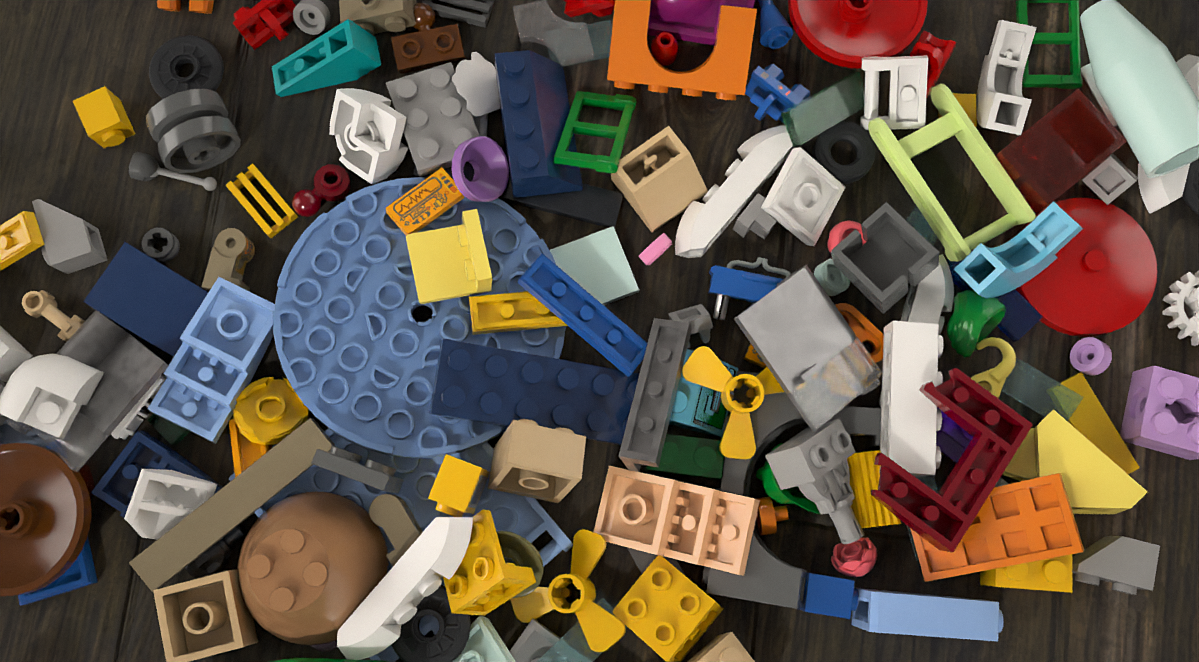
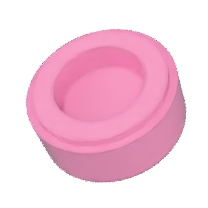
[638,233,672,266]

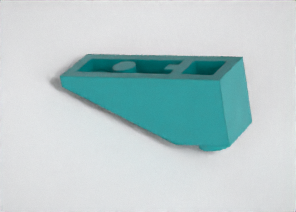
[272,19,381,97]

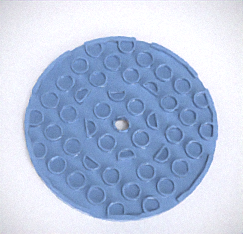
[273,177,566,458]

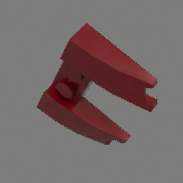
[871,368,1033,552]

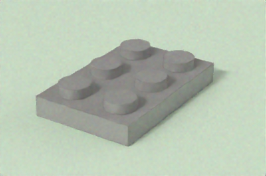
[386,62,480,177]

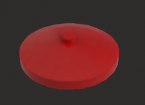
[788,0,928,69]
[1016,198,1157,337]

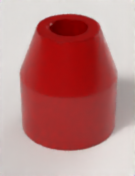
[651,32,678,66]

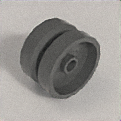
[146,89,241,173]

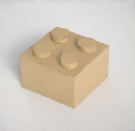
[488,419,586,503]
[153,569,258,662]

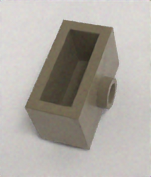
[339,0,417,36]

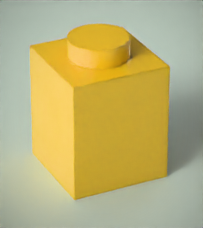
[73,86,135,148]

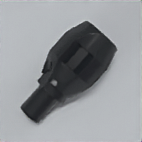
[185,524,247,579]

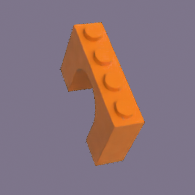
[607,0,757,100]

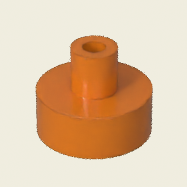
[755,496,789,535]

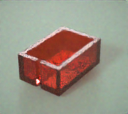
[996,88,1127,215]

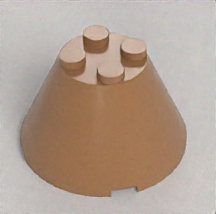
[238,491,389,645]

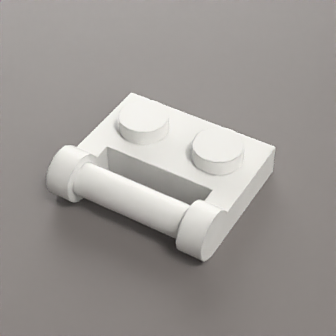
[860,55,928,130]

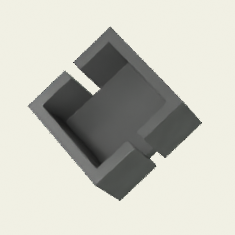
[831,202,939,314]

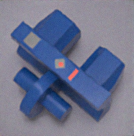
[745,64,810,129]

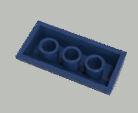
[495,50,583,198]

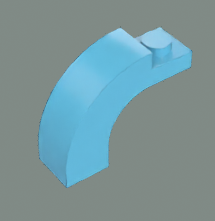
[954,201,1083,298]

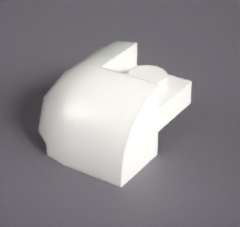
[329,88,408,184]
[0,354,104,439]

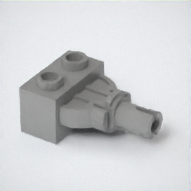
[765,418,864,544]

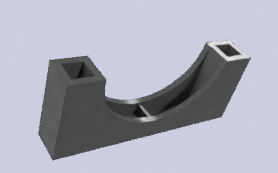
[703,371,829,609]

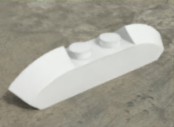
[1138,54,1199,213]
[675,125,794,258]
[878,254,954,407]
[337,517,473,660]

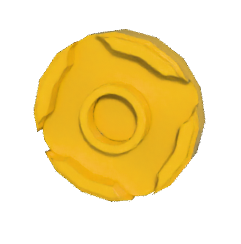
[233,377,309,445]

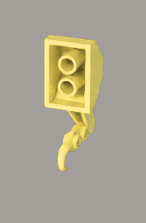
[941,337,1147,514]

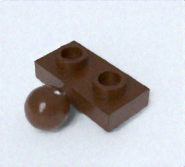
[391,3,465,74]

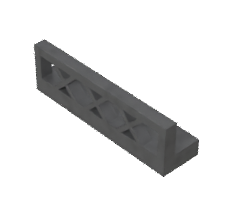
[619,318,692,472]

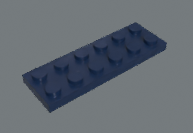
[429,338,639,445]

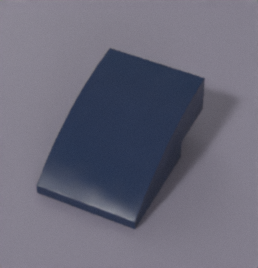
[83,242,208,356]
[91,430,223,518]

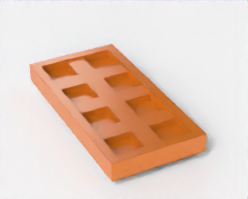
[910,473,1084,582]

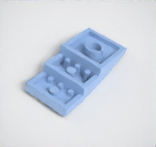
[148,277,275,444]

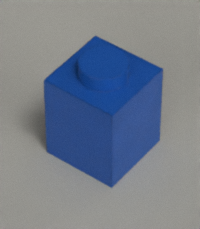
[800,573,859,619]

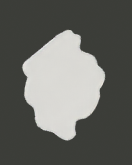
[452,52,500,116]

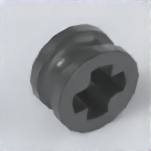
[142,228,180,262]

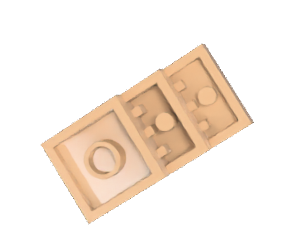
[594,466,760,576]

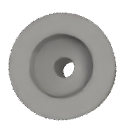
[293,0,330,35]

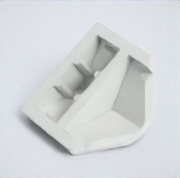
[124,469,217,540]

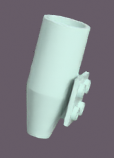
[1080,0,1199,178]

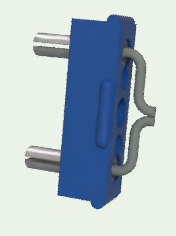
[708,257,791,320]

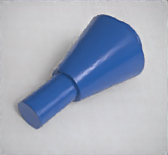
[758,0,793,49]

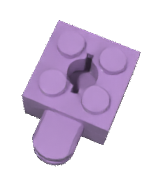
[1120,366,1199,460]

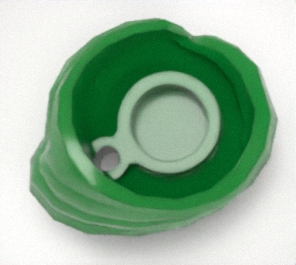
[947,290,1006,358]

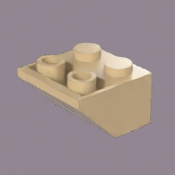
[611,126,708,233]

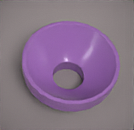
[451,136,509,202]

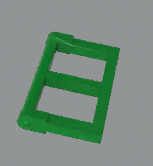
[1016,0,1083,89]
[554,91,637,173]

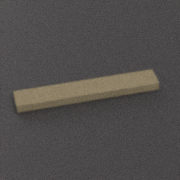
[129,418,336,592]

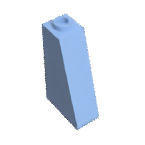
[852,587,1003,641]

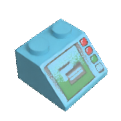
[669,349,738,438]

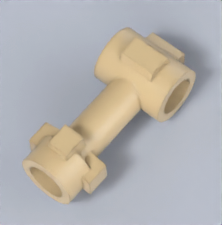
[22,290,85,342]

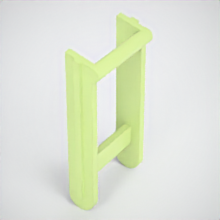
[868,84,1037,262]

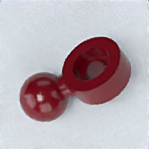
[292,164,351,217]

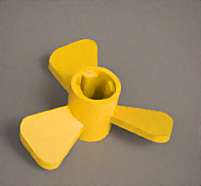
[682,346,804,459]
[510,529,626,652]

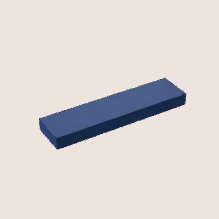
[517,253,647,377]

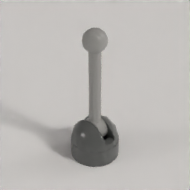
[129,151,217,191]

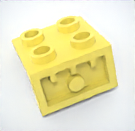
[406,209,492,304]

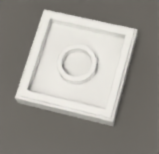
[761,147,845,246]

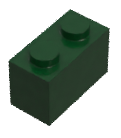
[645,434,724,481]

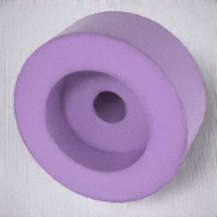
[1070,337,1112,376]

